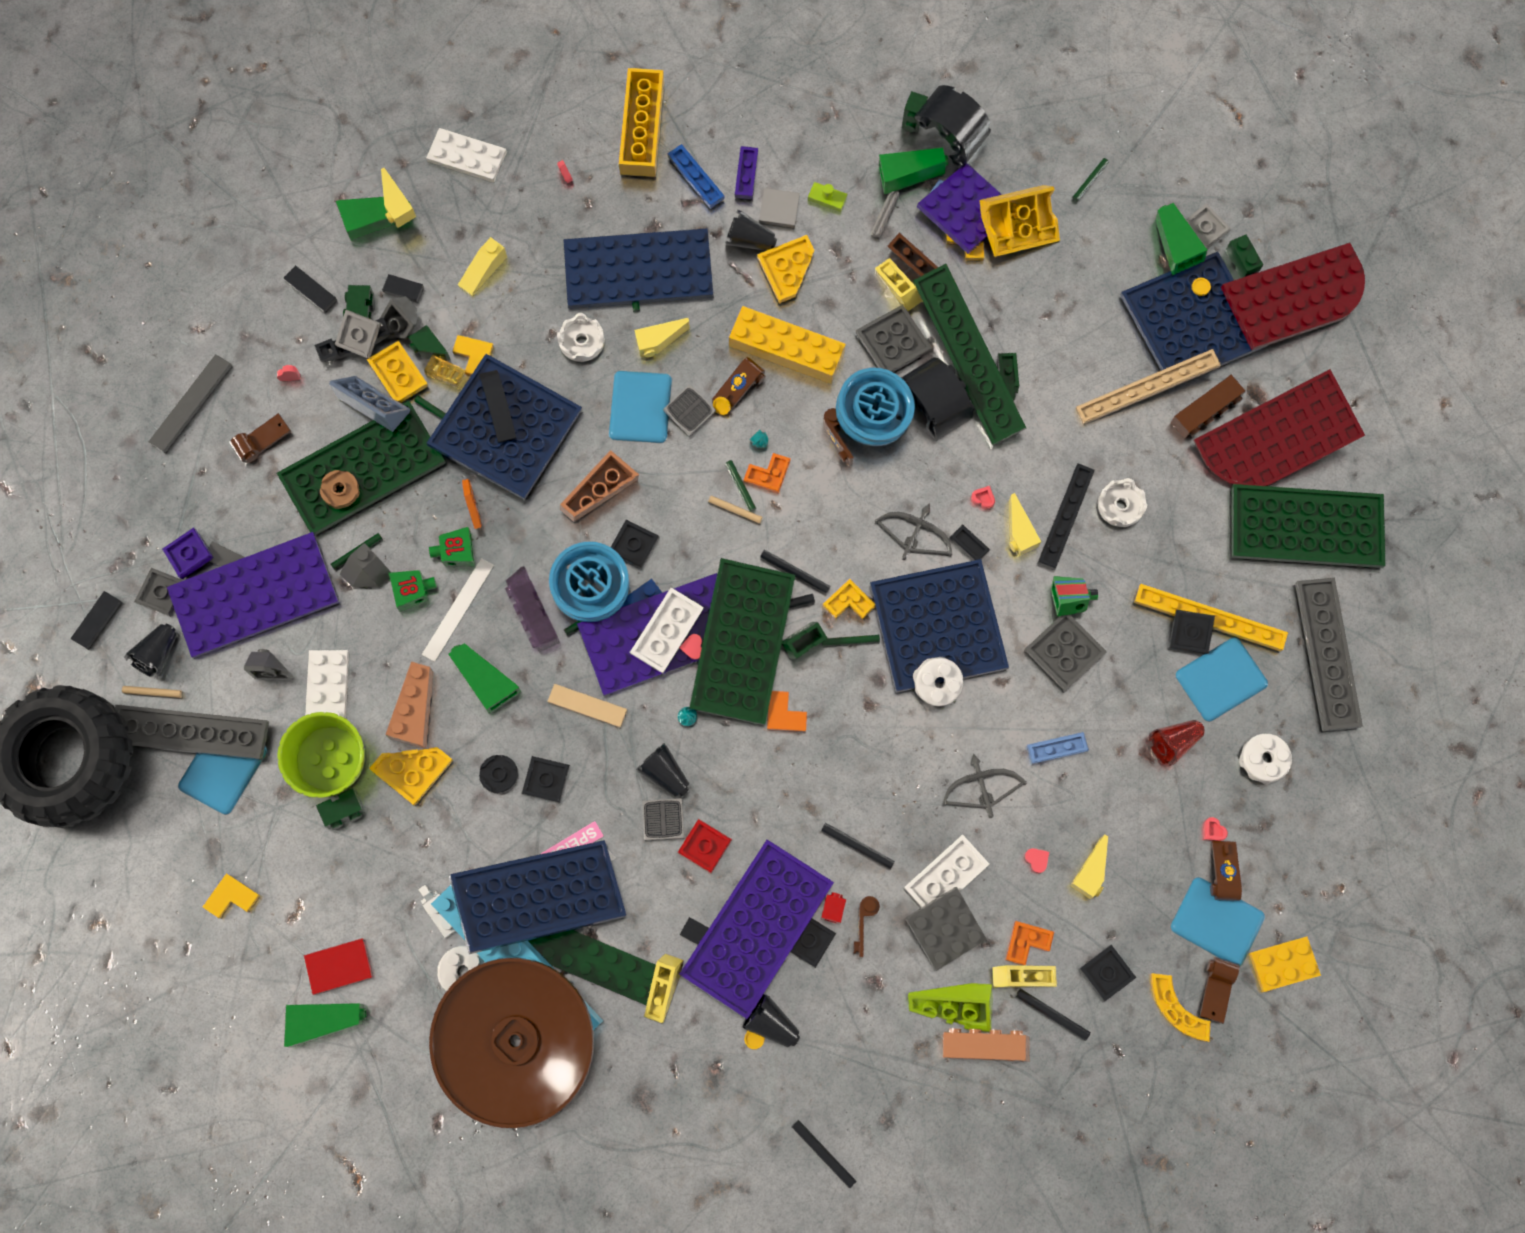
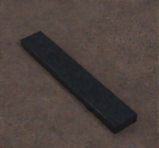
[1037,463,1095,571]

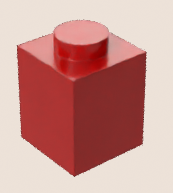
[821,892,846,925]

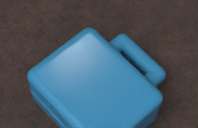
[609,371,672,443]
[1176,637,1268,722]
[178,747,267,815]
[1171,877,1265,966]

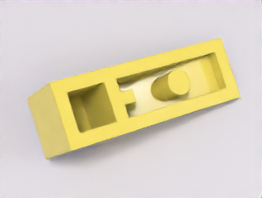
[381,168,416,228]
[458,237,507,296]
[875,258,922,311]
[634,318,690,357]
[1009,493,1041,557]
[1070,835,1108,899]
[644,954,684,1023]
[992,965,1057,988]

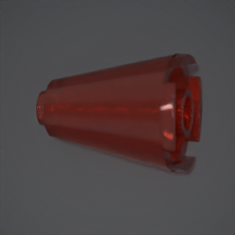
[1148,720,1205,766]

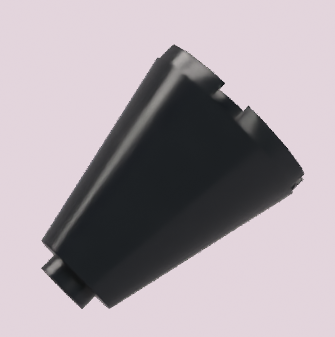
[725,210,777,251]
[124,623,177,678]
[636,743,689,797]
[742,994,800,1048]

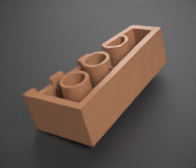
[560,450,639,522]
[385,661,434,749]
[943,1028,1030,1062]

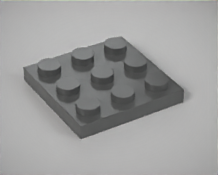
[856,304,932,372]
[1025,615,1107,691]
[905,887,987,971]

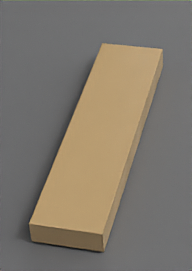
[547,684,627,728]

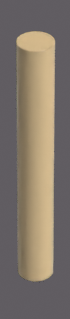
[708,495,763,524]
[122,686,182,698]

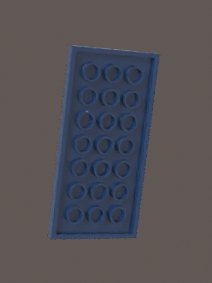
[563,228,714,309]
[449,840,626,954]

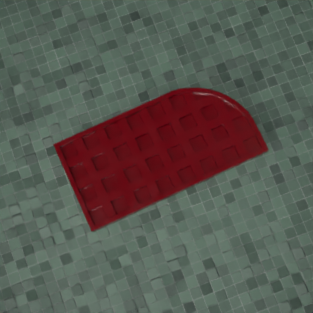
[1221,243,1365,350]
[1193,369,1365,486]

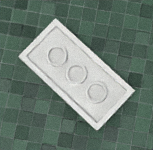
[426,128,507,182]
[630,588,704,674]
[305,650,349,718]
[904,835,989,908]

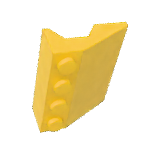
[979,185,1060,256]

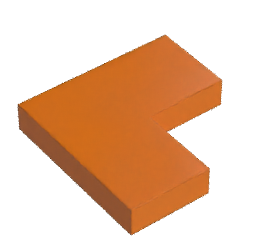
[743,453,791,494]
[462,479,482,529]
[767,691,807,732]
[1005,921,1054,966]

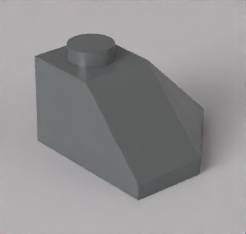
[379,296,417,338]
[340,543,391,588]
[244,649,293,679]

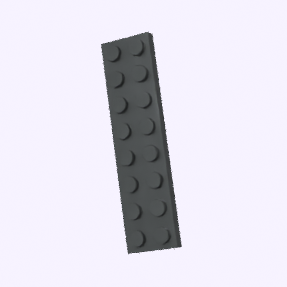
[1295,577,1363,731]
[115,704,269,760]

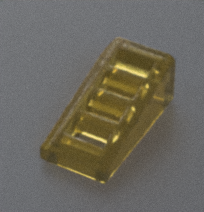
[424,355,466,387]

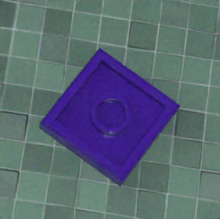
[162,527,214,579]

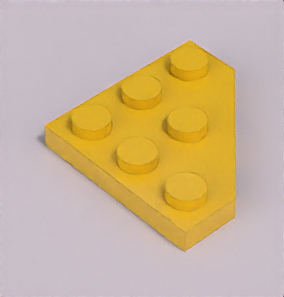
[757,235,814,303]
[369,747,453,806]

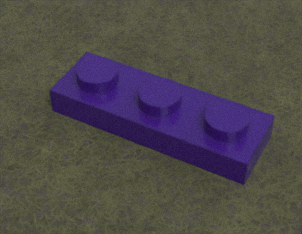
[735,146,758,199]

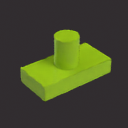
[808,182,848,212]

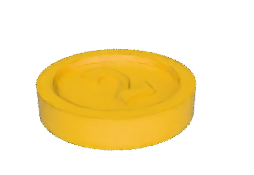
[1192,278,1211,296]
[713,397,731,415]
[744,1031,765,1049]

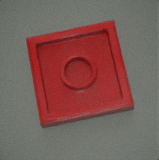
[678,819,732,874]

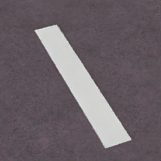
[422,558,494,662]

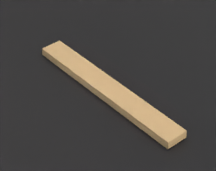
[1076,349,1221,425]

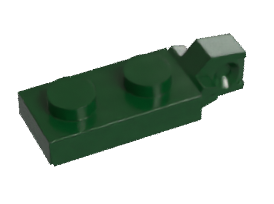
[997,353,1020,401]

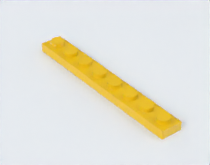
[1134,584,1288,652]

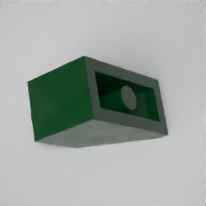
[409,325,451,361]

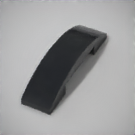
[314,318,390,362]
[479,370,517,443]

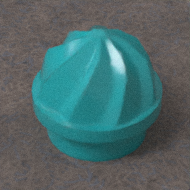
[749,430,769,448]
[678,707,697,726]

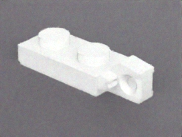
[418,885,456,938]

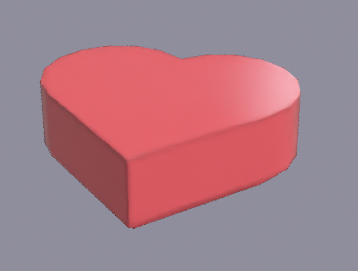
[557,160,573,183]
[277,365,301,381]
[971,486,995,510]
[679,634,702,660]
[1203,817,1228,841]
[1025,848,1049,873]

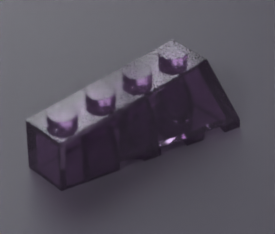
[505,566,560,652]

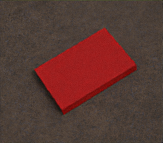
[304,938,373,995]

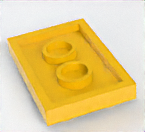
[367,341,428,403]
[1249,937,1321,992]

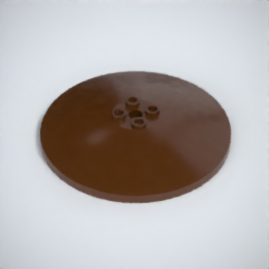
[429,958,594,1128]

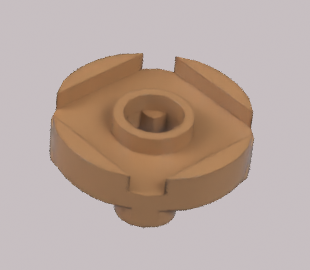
[320,470,360,509]

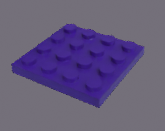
[917,163,1002,254]

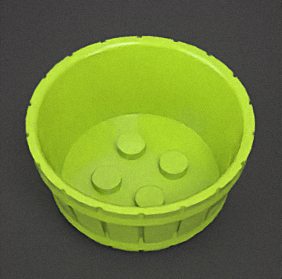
[277,712,365,798]

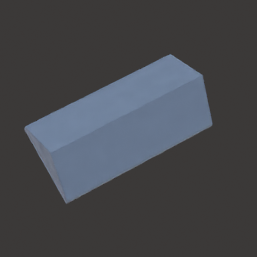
[329,376,410,432]

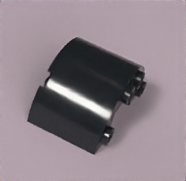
[914,85,991,168]
[901,357,975,441]

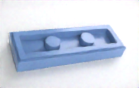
[1027,732,1089,765]

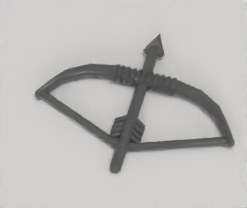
[875,503,952,559]
[943,753,1027,818]

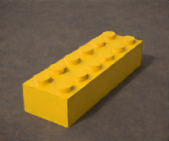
[619,68,664,177]
[729,306,846,384]

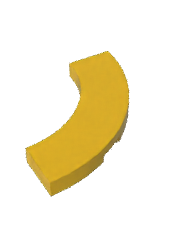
[1151,973,1211,1042]

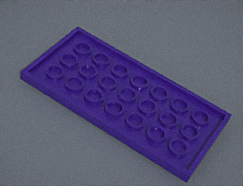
[167,532,339,659]
[577,573,717,696]
[679,839,834,1020]

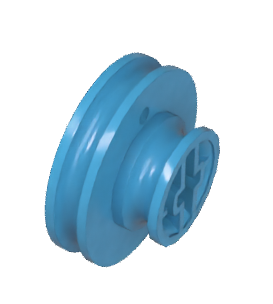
[836,368,915,446]
[549,542,629,622]

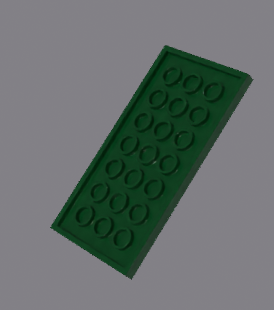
[276,401,446,535]
[1232,484,1386,568]
[689,558,795,725]

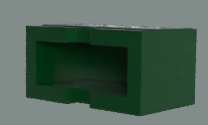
[901,91,928,133]
[1225,234,1264,278]
[343,285,374,319]
[781,622,827,659]
[316,788,365,830]

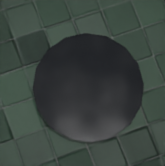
[479,755,519,794]

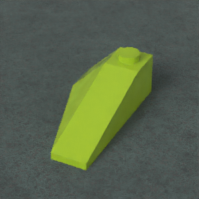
[908,983,993,1032]

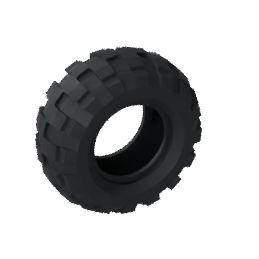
[0,685,133,828]

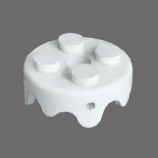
[557,313,605,362]
[1098,478,1147,527]
[913,657,963,706]
[1239,734,1292,784]
[437,946,486,991]

